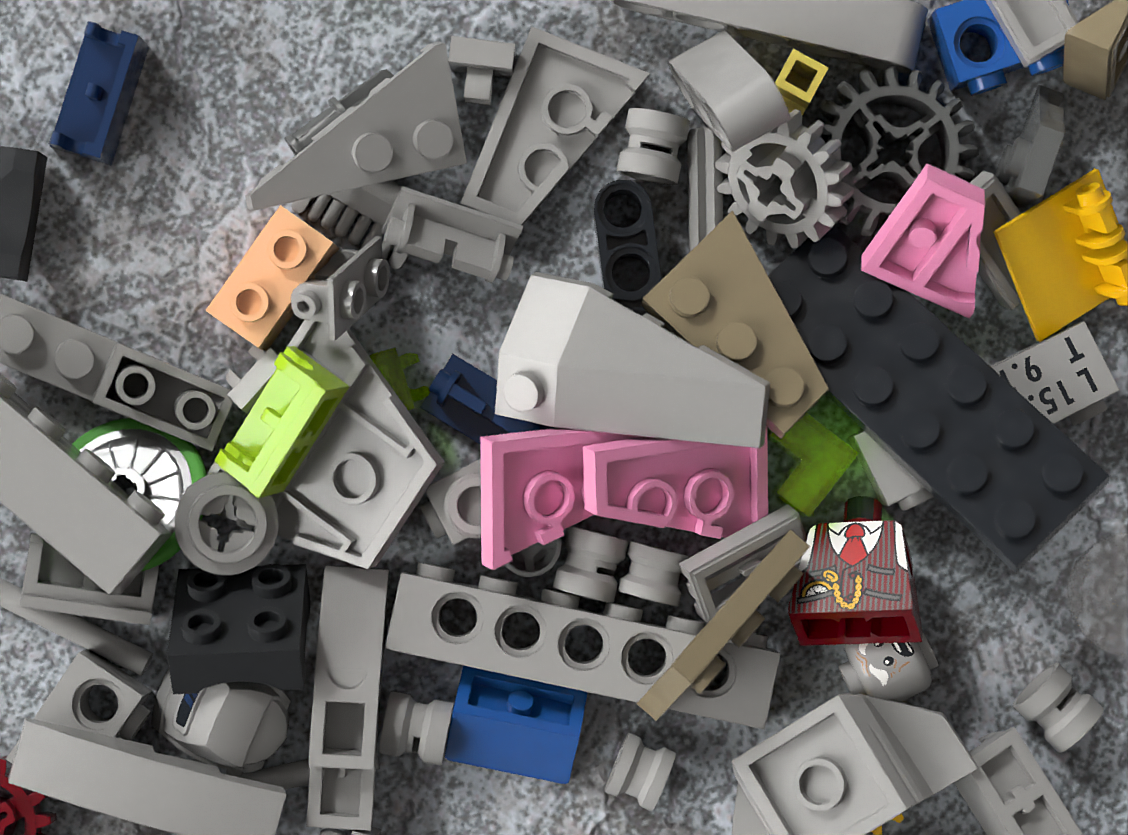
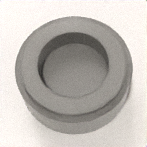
[444,473,481,538]

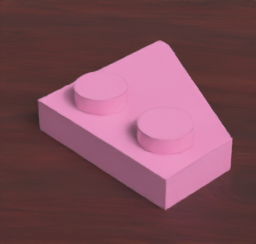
[861,164,985,319]

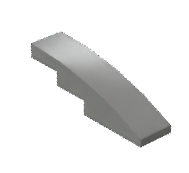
[8,717,287,835]

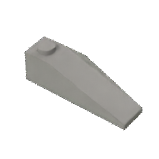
[495,272,770,448]

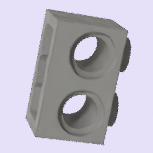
[6,649,152,764]

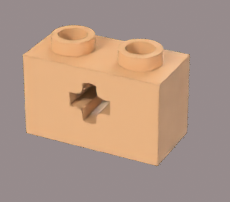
[205,205,339,351]

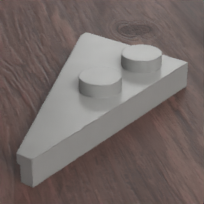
[245,42,467,211]

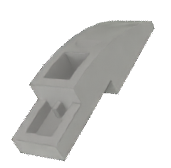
[0,293,233,451]
[306,565,389,831]

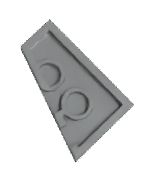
[460,26,650,225]

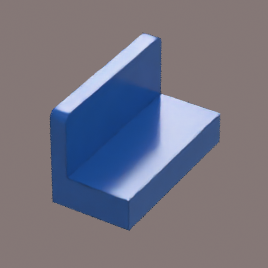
[445,666,588,784]

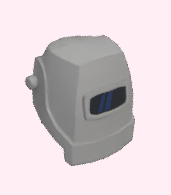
[151,668,291,778]

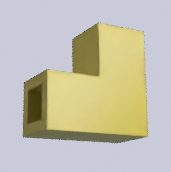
[775,49,828,115]

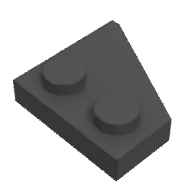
[995,85,1065,208]

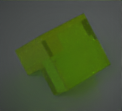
[768,413,859,517]

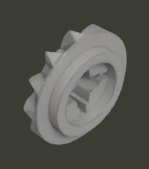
[174,471,279,575]

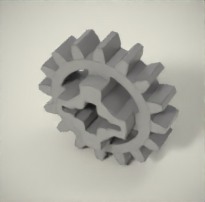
[715,109,854,248]

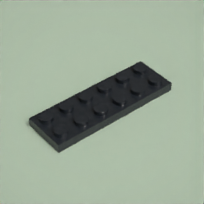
[768,225,1110,573]

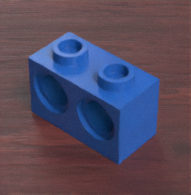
[927,0,1070,96]

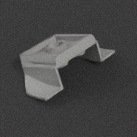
[731,693,979,835]

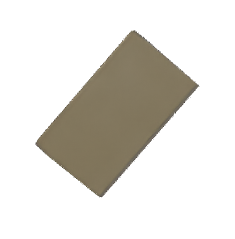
[1063,0,1128,100]

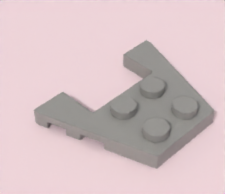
[207,319,445,569]

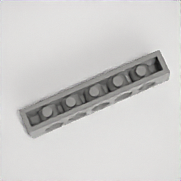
[385,562,781,730]

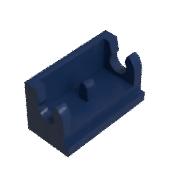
[49,21,149,166]

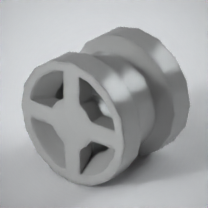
[617,541,691,606]
[604,733,676,811]

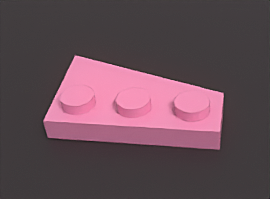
[481,428,644,570]

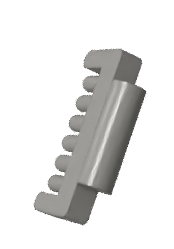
[291,180,410,270]

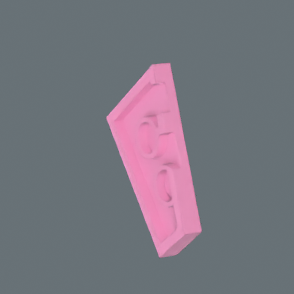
[583,426,768,539]

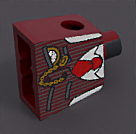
[788,496,923,646]

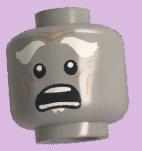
[838,631,939,703]

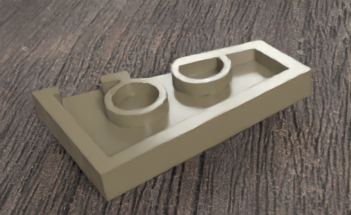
[637,529,810,721]

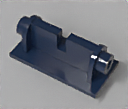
[420,354,556,445]

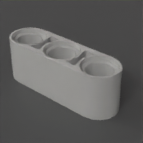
[668,30,791,152]

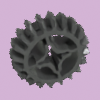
[809,66,979,237]

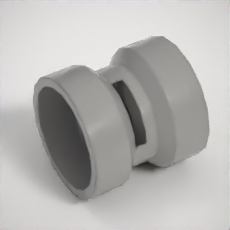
[616,108,690,185]
[553,526,629,603]
[1012,662,1104,753]
[379,691,454,766]

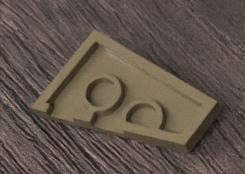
[641,210,829,439]

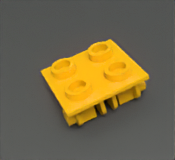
[993,169,1128,342]

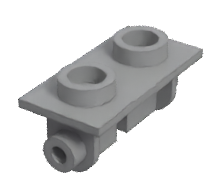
[381,186,523,283]
[291,236,390,341]

